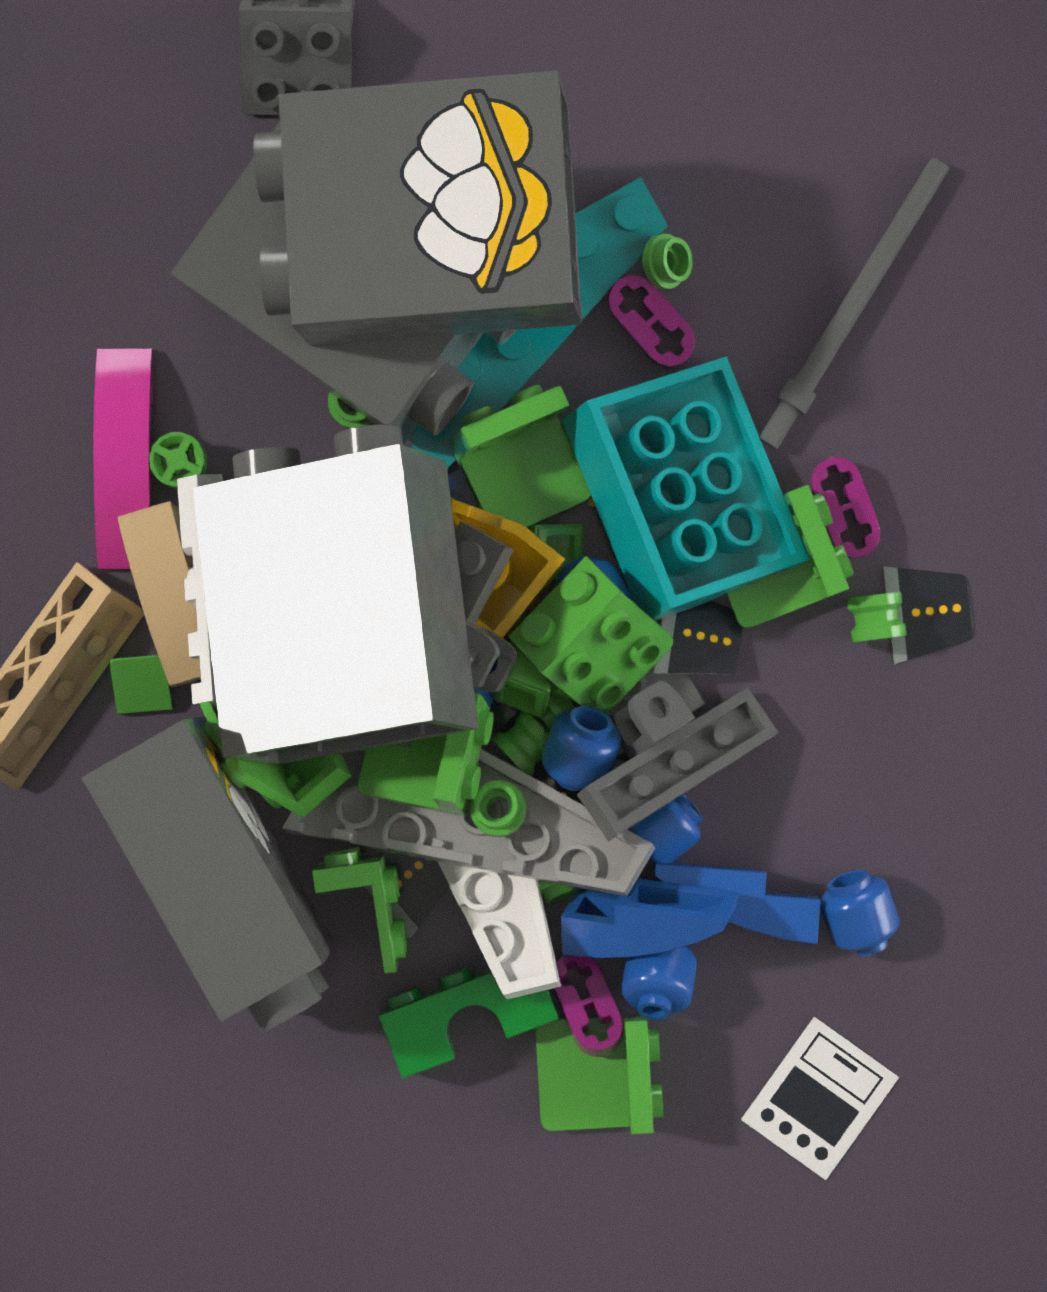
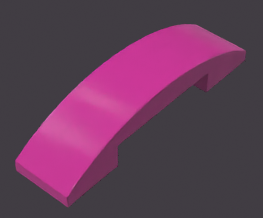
[93,349,154,569]

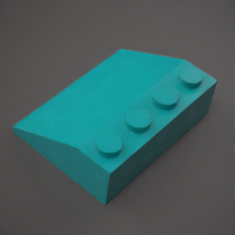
[561,356,809,621]

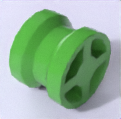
[149,432,209,489]
[846,591,907,643]
[491,711,548,776]

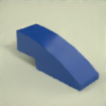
[653,862,821,944]
[561,878,738,958]

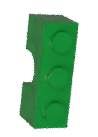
[379,967,559,1079]

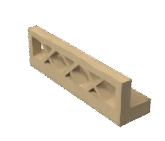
[0,562,144,791]

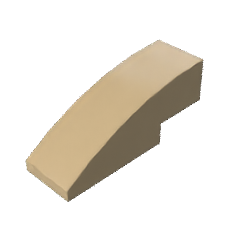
[117,501,201,688]

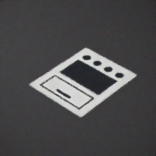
[741,1017,899,1180]

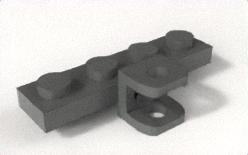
[397,521,518,748]
[577,681,779,842]

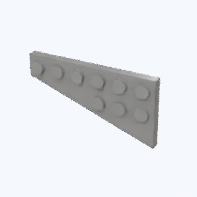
[282,749,655,897]

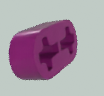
[608,275,695,369]
[809,456,881,559]
[553,955,623,1057]

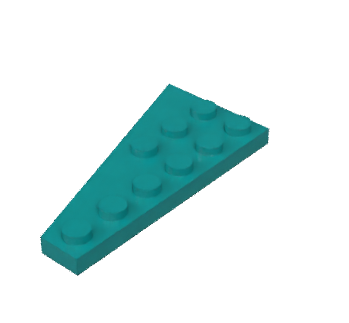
[408,177,668,470]

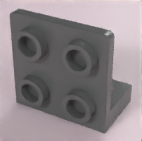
[239,0,355,115]

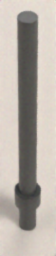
[759,157,950,450]

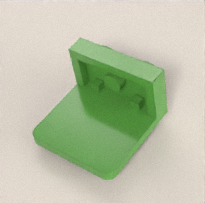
[449,384,591,528]
[727,485,854,628]
[508,556,673,714]
[358,692,494,816]
[200,700,351,818]
[312,847,408,974]
[536,1014,663,1134]

